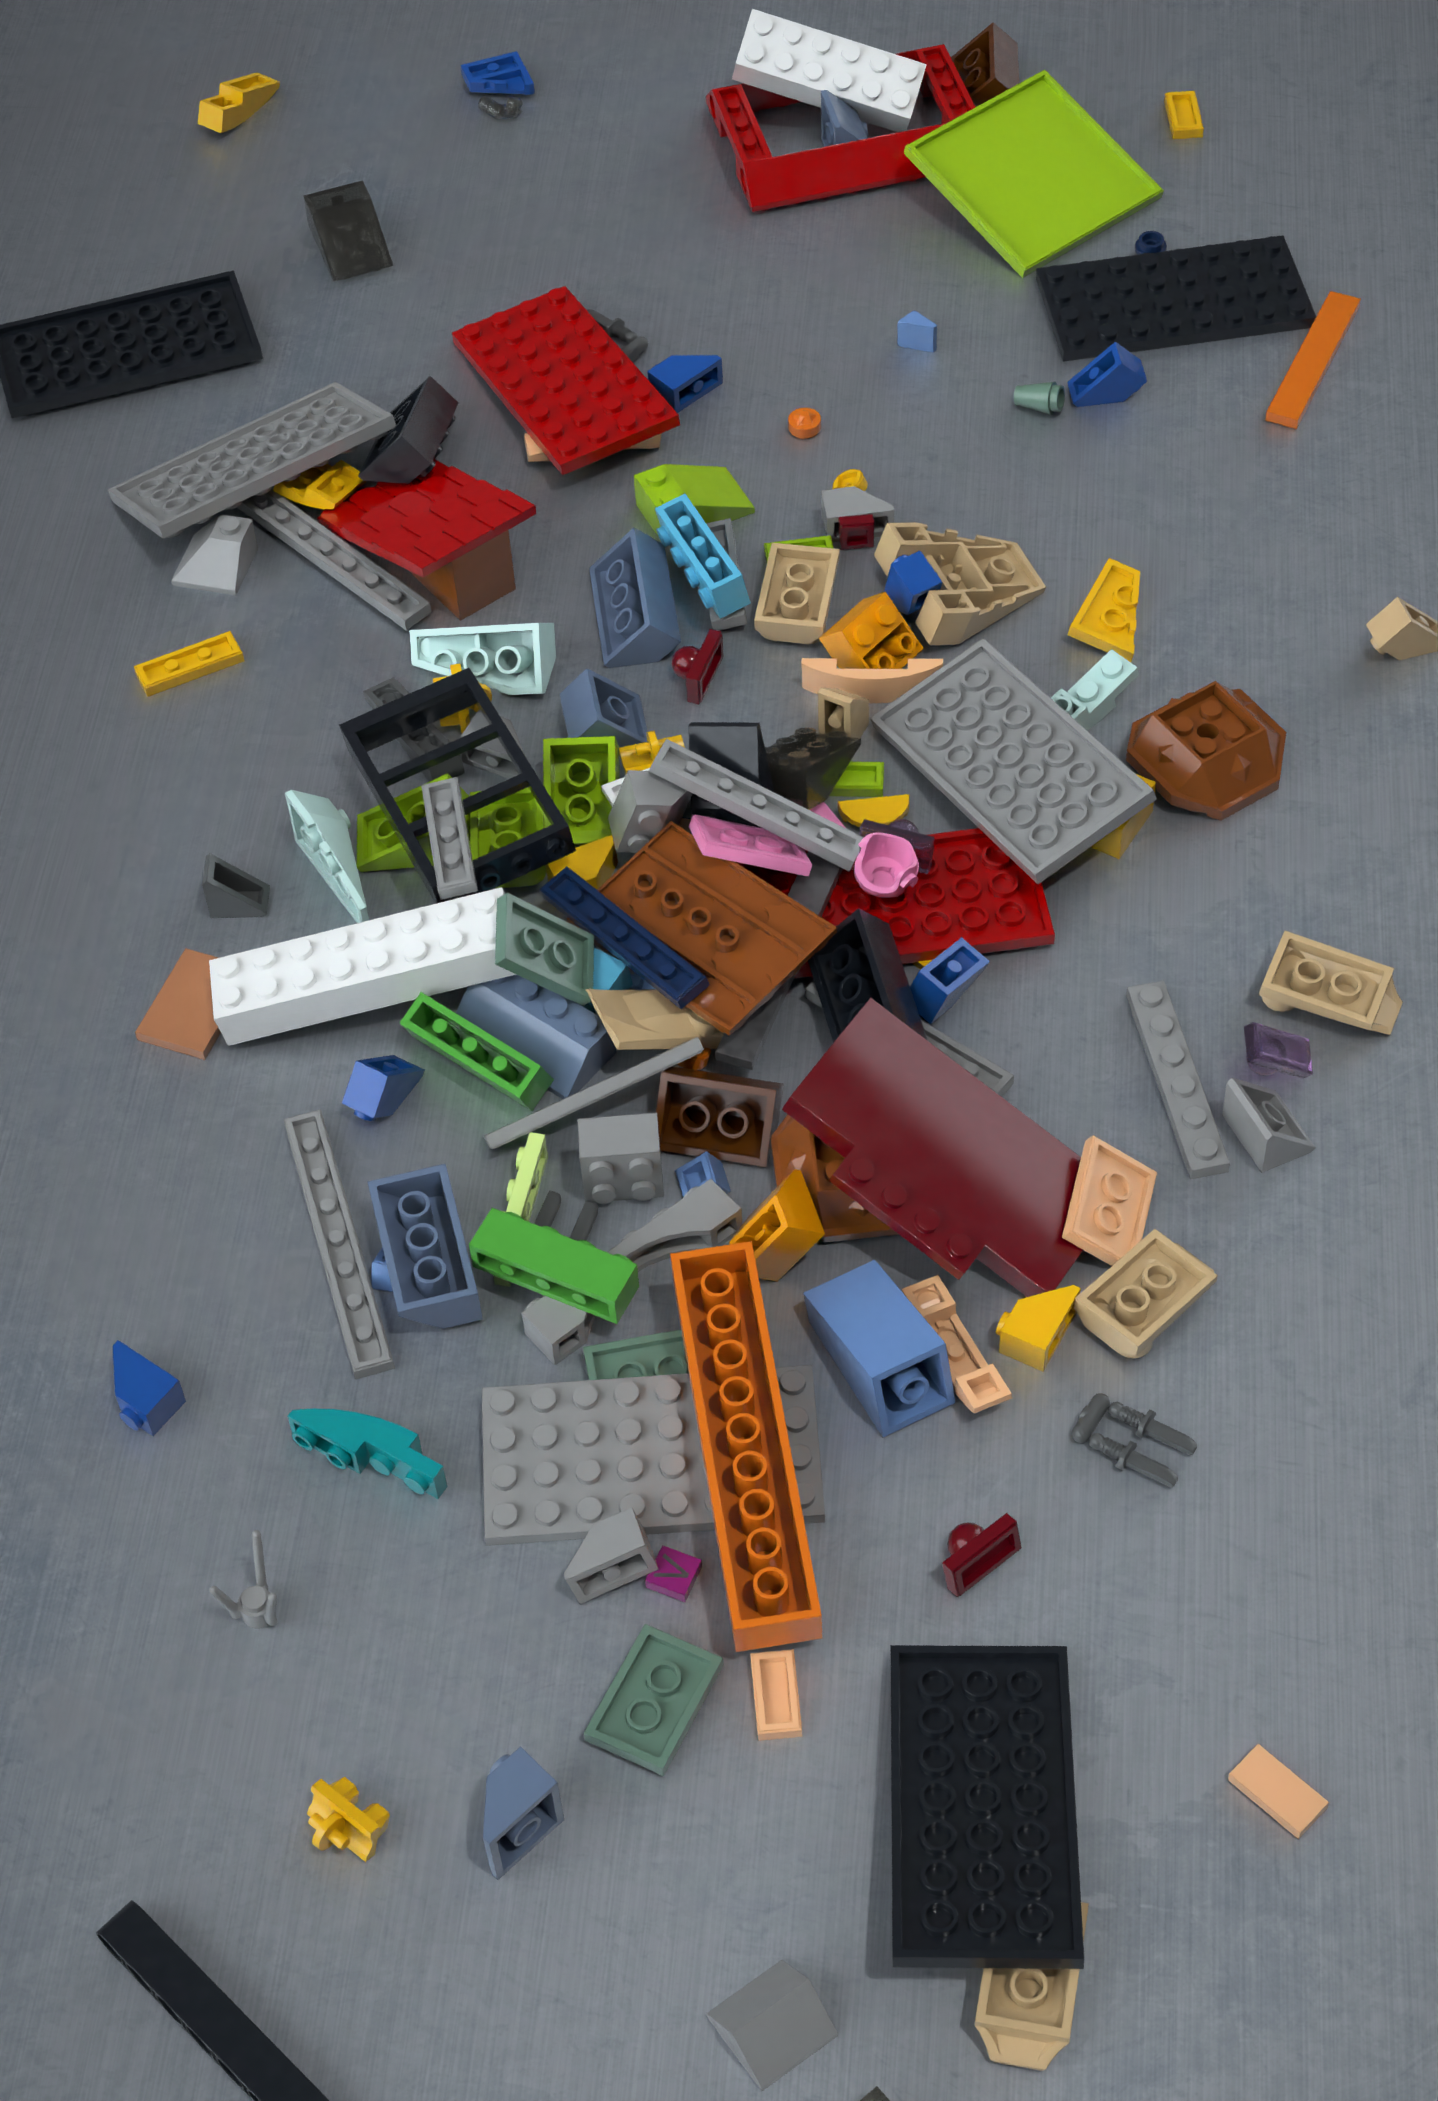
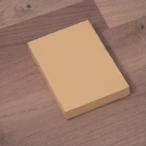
[1062,1135,1157,1266]

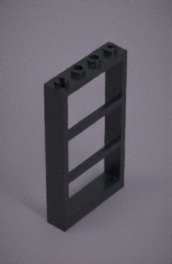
[339,668,576,904]

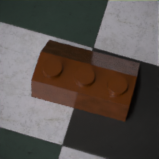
[951,22,1019,107]
[656,1066,784,1167]

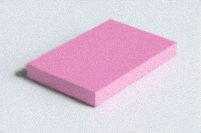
[689,814,812,877]

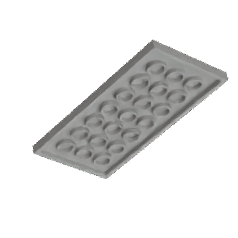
[108,382,396,539]
[870,638,1156,884]
[482,1365,825,1546]

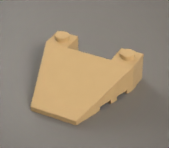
[874,522,1046,646]

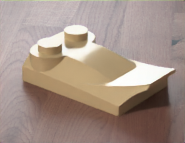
[754,543,840,644]
[1259,930,1403,1035]
[586,989,724,1050]
[1073,1229,1218,1358]
[975,1902,1089,2071]

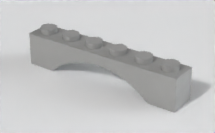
[521,1179,742,1365]

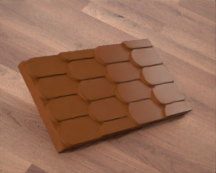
[566,821,837,1036]

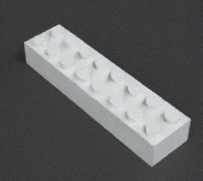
[209,887,516,1046]

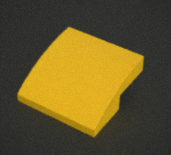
[273,460,367,510]

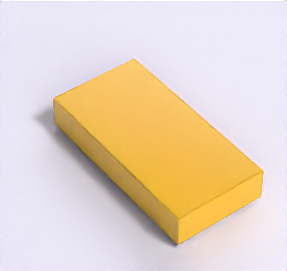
[1164,91,1204,139]

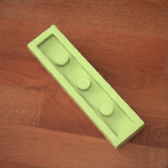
[493,1132,548,1287]

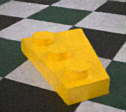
[1067,558,1140,662]

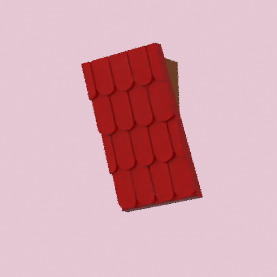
[317,459,536,621]

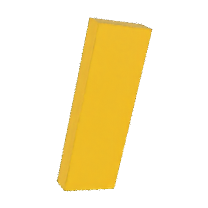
[133,631,244,697]

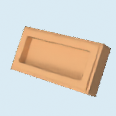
[750,1649,802,1741]
[1228,1744,1329,1839]

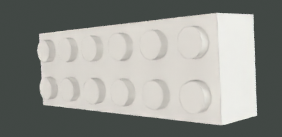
[732,9,927,132]

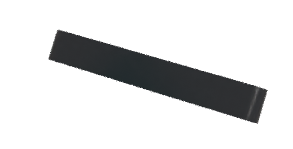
[96,1900,329,2101]

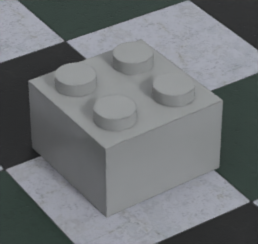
[578,1113,664,1204]

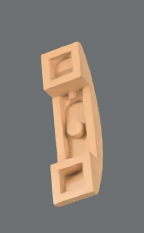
[801,658,943,703]
[901,1275,1012,1414]

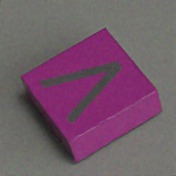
[645,1545,702,1602]

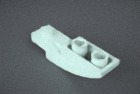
[1051,649,1139,731]

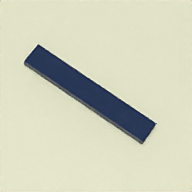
[539,866,710,1009]

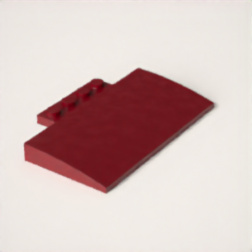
[782,998,1083,1297]

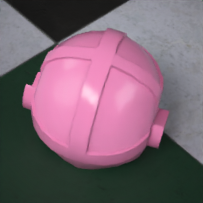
[854,832,919,898]

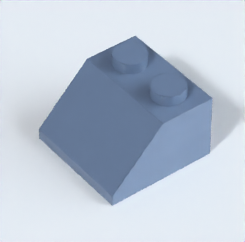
[821,90,868,147]
[560,669,648,748]
[483,1746,565,1880]

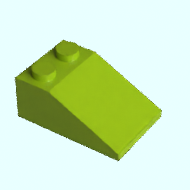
[634,464,755,537]
[543,736,620,845]
[357,773,470,872]

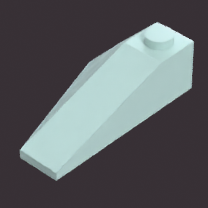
[410,623,556,695]
[285,790,369,923]

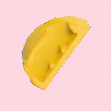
[838,794,910,833]

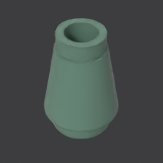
[1014,381,1065,415]

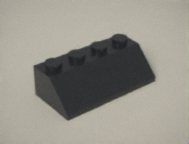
[358,376,459,484]
[808,908,927,1043]

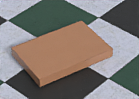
[135,948,221,1060]

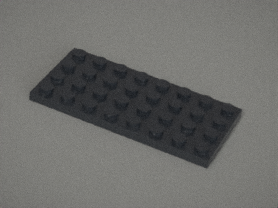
[1036,235,1316,362]
[0,270,263,419]
[890,1645,1084,1969]

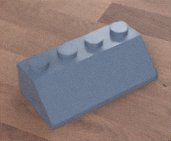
[589,527,681,668]
[456,975,616,1099]
[367,1164,483,1329]

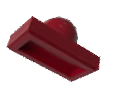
[671,629,724,705]
[942,1513,1022,1597]

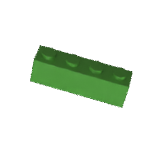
[400,992,554,1111]
[469,1208,639,1324]

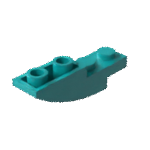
[287,1408,448,1499]

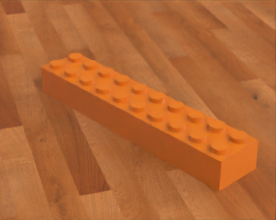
[670,1241,823,1652]

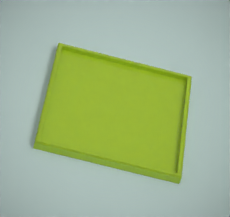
[904,70,1164,278]

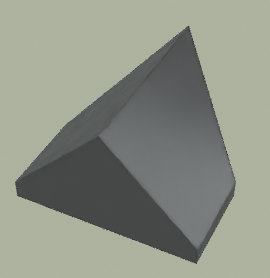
[202,853,270,918]

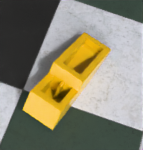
[198,72,280,133]

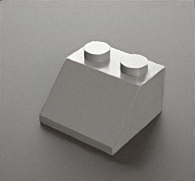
[608,770,693,854]

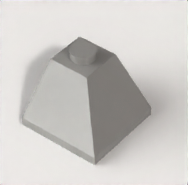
[171,514,258,595]

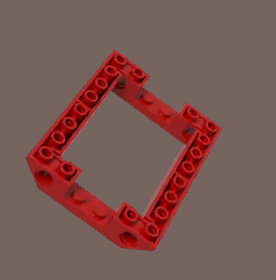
[706,44,975,212]

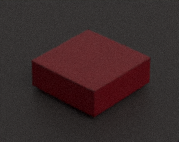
[839,514,874,550]

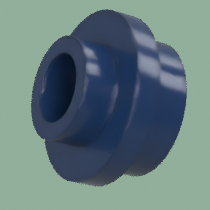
[1135,231,1167,255]

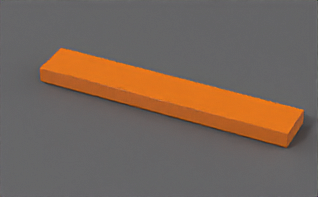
[1265,291,1361,429]

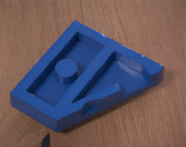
[461,51,535,95]

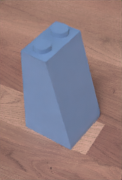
[803,1260,956,1437]

